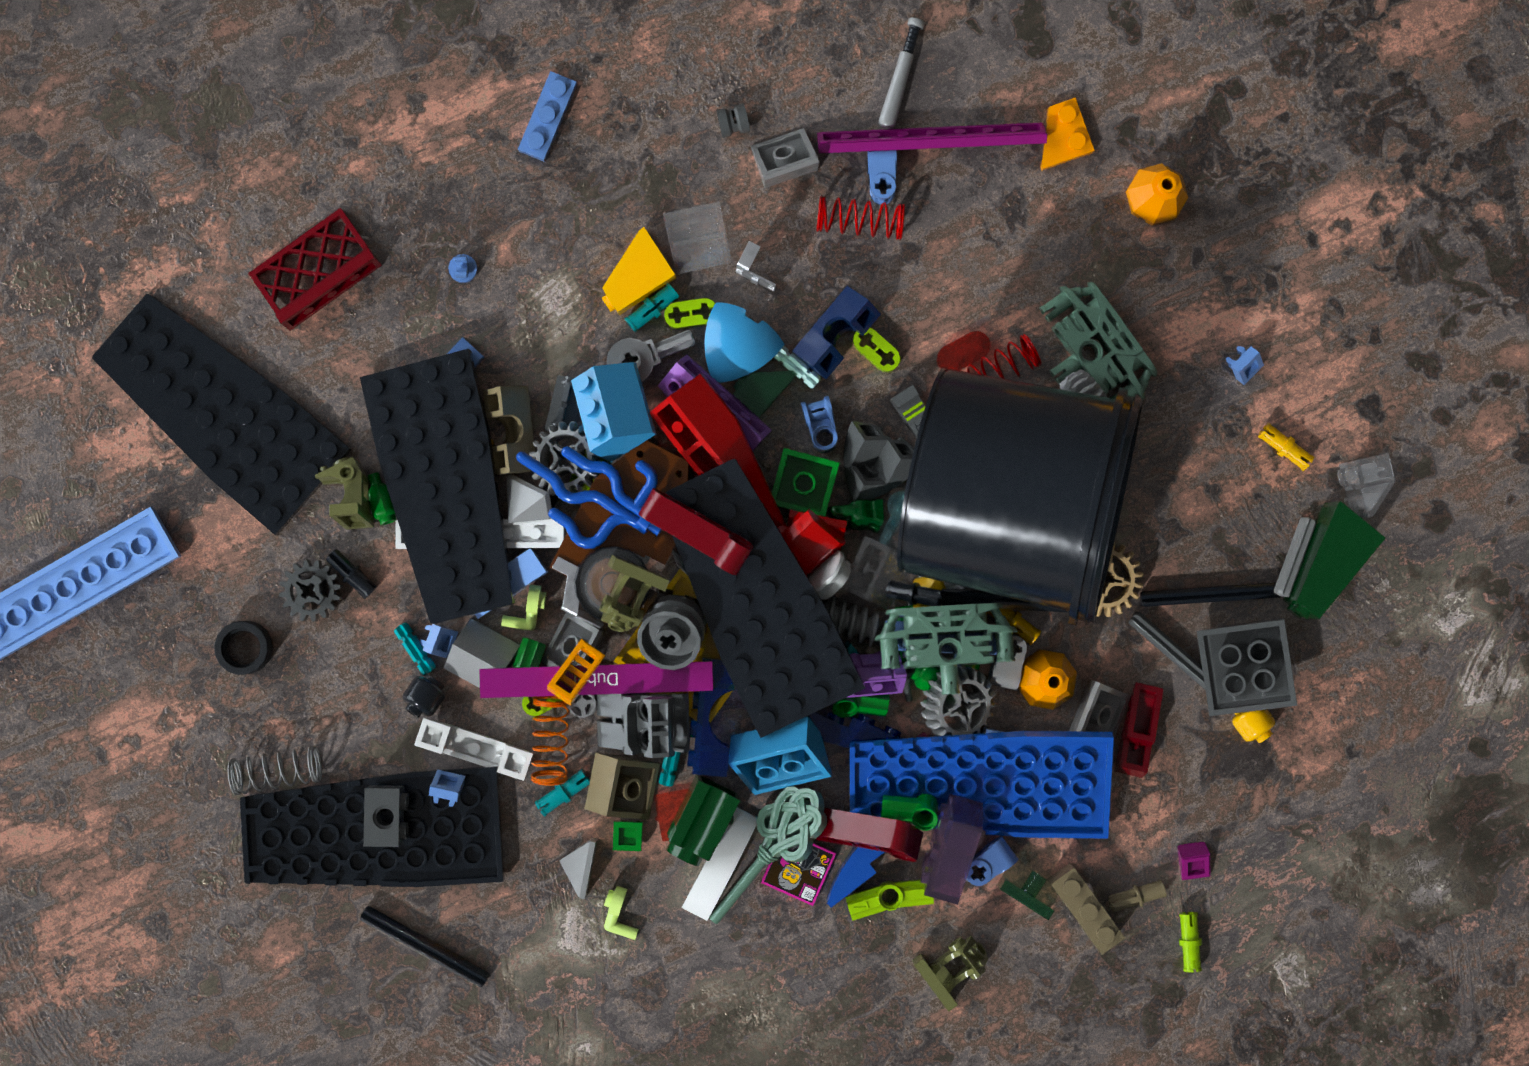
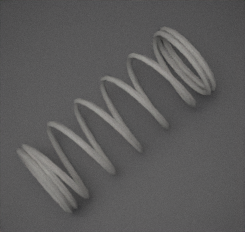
[227,746,322,795]

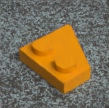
[1040,97,1095,171]

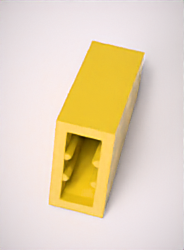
[602,227,676,316]

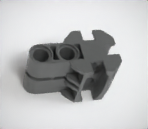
[596,692,690,758]

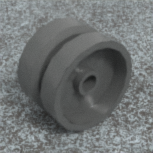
[637,594,707,670]

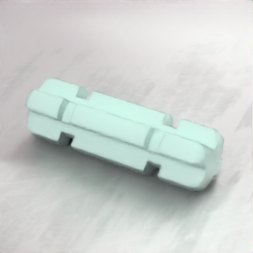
[773,346,821,389]

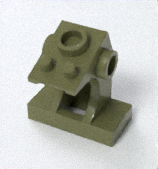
[315,457,374,530]
[599,555,670,632]
[912,935,989,1012]

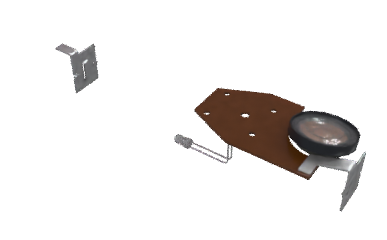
[549,241,776,629]

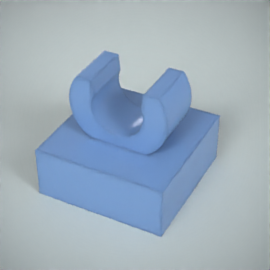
[1226,346,1264,385]
[420,624,458,658]
[429,769,465,807]

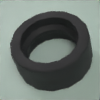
[214,621,273,675]

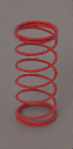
[816,195,905,240]
[967,334,1042,379]

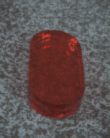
[936,331,991,371]

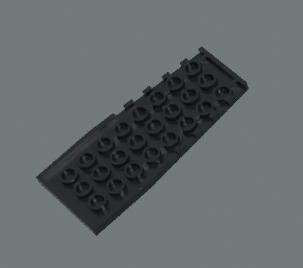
[92,294,352,535]
[360,349,515,624]
[665,458,866,738]
[240,766,505,887]

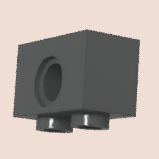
[364,785,409,847]

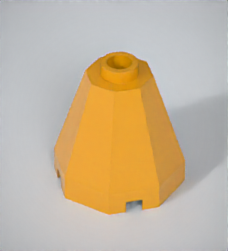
[1126,163,1188,226]
[1018,649,1077,710]

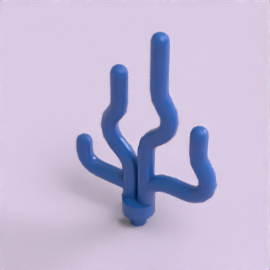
[516,446,662,549]

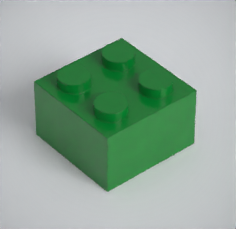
[772,448,840,517]

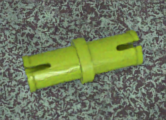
[1179,912,1202,972]

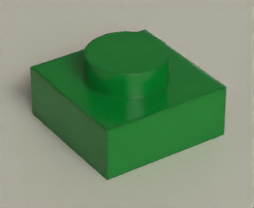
[613,820,643,851]

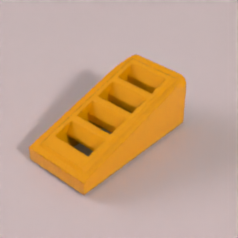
[547,639,605,706]

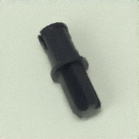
[326,549,378,599]
[886,580,944,606]

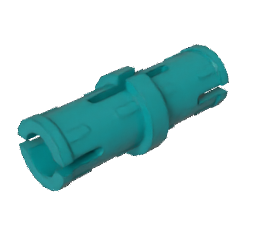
[624,283,679,333]
[535,769,590,817]

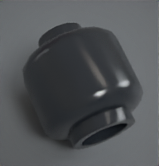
[402,674,445,718]

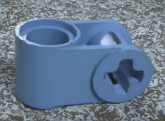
[867,150,897,205]
[801,396,838,453]
[963,836,1019,886]

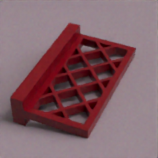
[248,208,382,331]

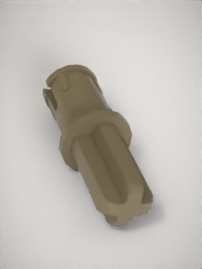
[1108,879,1167,912]

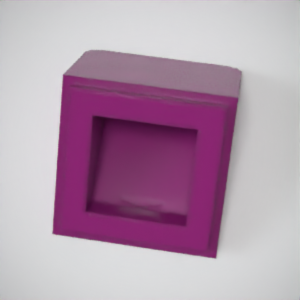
[1177,842,1211,880]

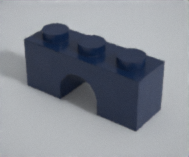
[792,286,881,379]

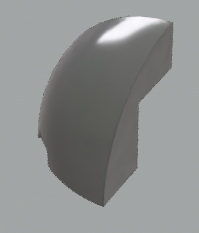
[844,421,914,501]

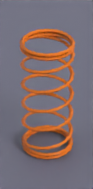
[531,696,570,786]

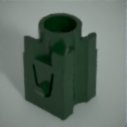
[666,773,740,866]

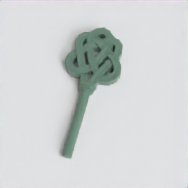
[709,786,827,924]

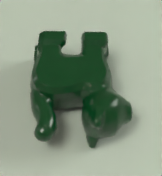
[827,499,884,533]

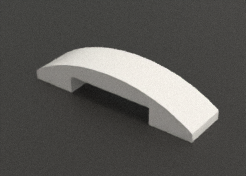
[414,718,533,781]
[682,807,757,921]

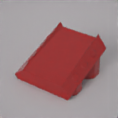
[777,509,846,576]

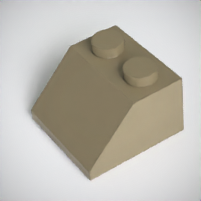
[584,753,660,820]

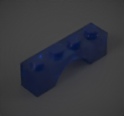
[687,657,735,777]

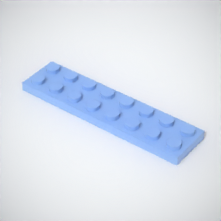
[0,507,181,660]

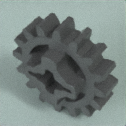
[279,560,343,622]

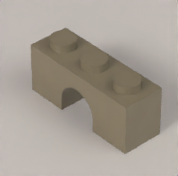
[483,386,536,476]
[1047,863,1125,955]

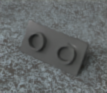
[544,375,579,431]

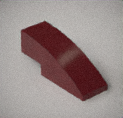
[1114,682,1164,778]

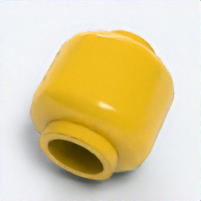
[1232,709,1275,743]

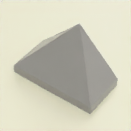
[507,474,552,523]
[559,838,598,899]

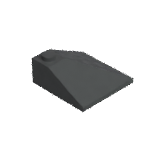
[1197,618,1297,716]

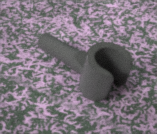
[904,668,914,702]

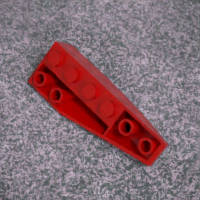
[649,373,786,526]

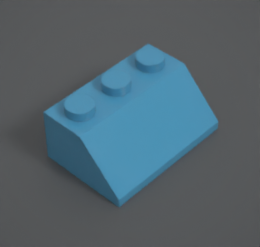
[571,362,656,462]
[728,716,832,795]

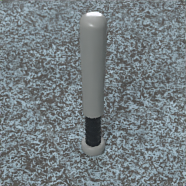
[878,17,925,129]

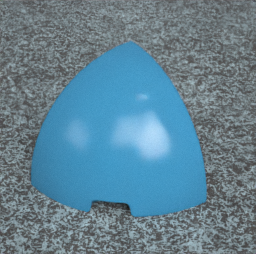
[705,302,785,383]

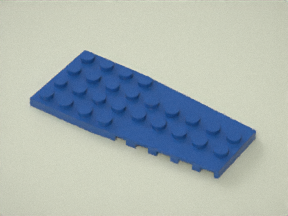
[850,731,1114,839]

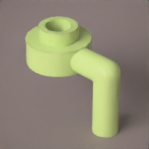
[501,584,547,631]
[604,886,639,940]

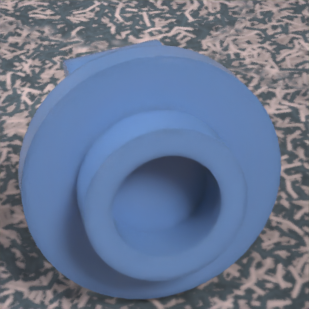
[448,254,477,283]

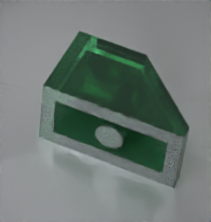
[733,370,797,418]

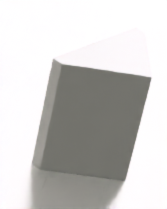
[750,128,819,188]
[541,612,606,666]
[444,618,520,688]
[1069,679,1131,738]

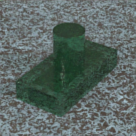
[997,870,1054,920]

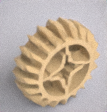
[1097,542,1143,617]

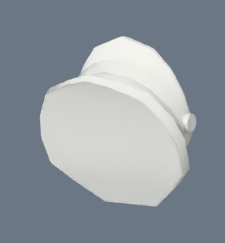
[807,550,852,600]

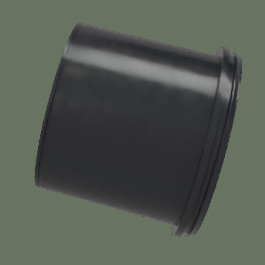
[897,368,1143,626]

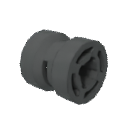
[716,104,750,138]

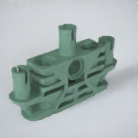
[1039,282,1158,401]
[875,603,1018,695]

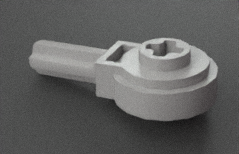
[606,330,695,383]

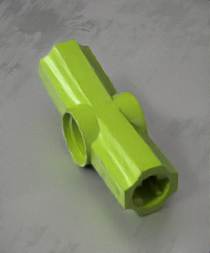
[845,878,934,921]

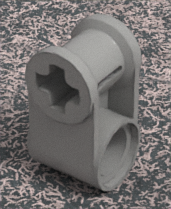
[988,633,1027,691]

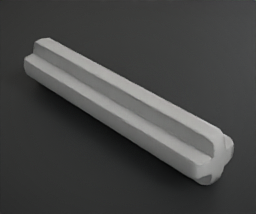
[1274,517,1316,597]

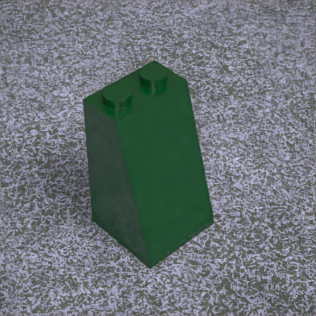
[1283,501,1385,619]

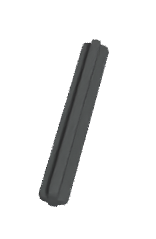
[1129,612,1205,689]

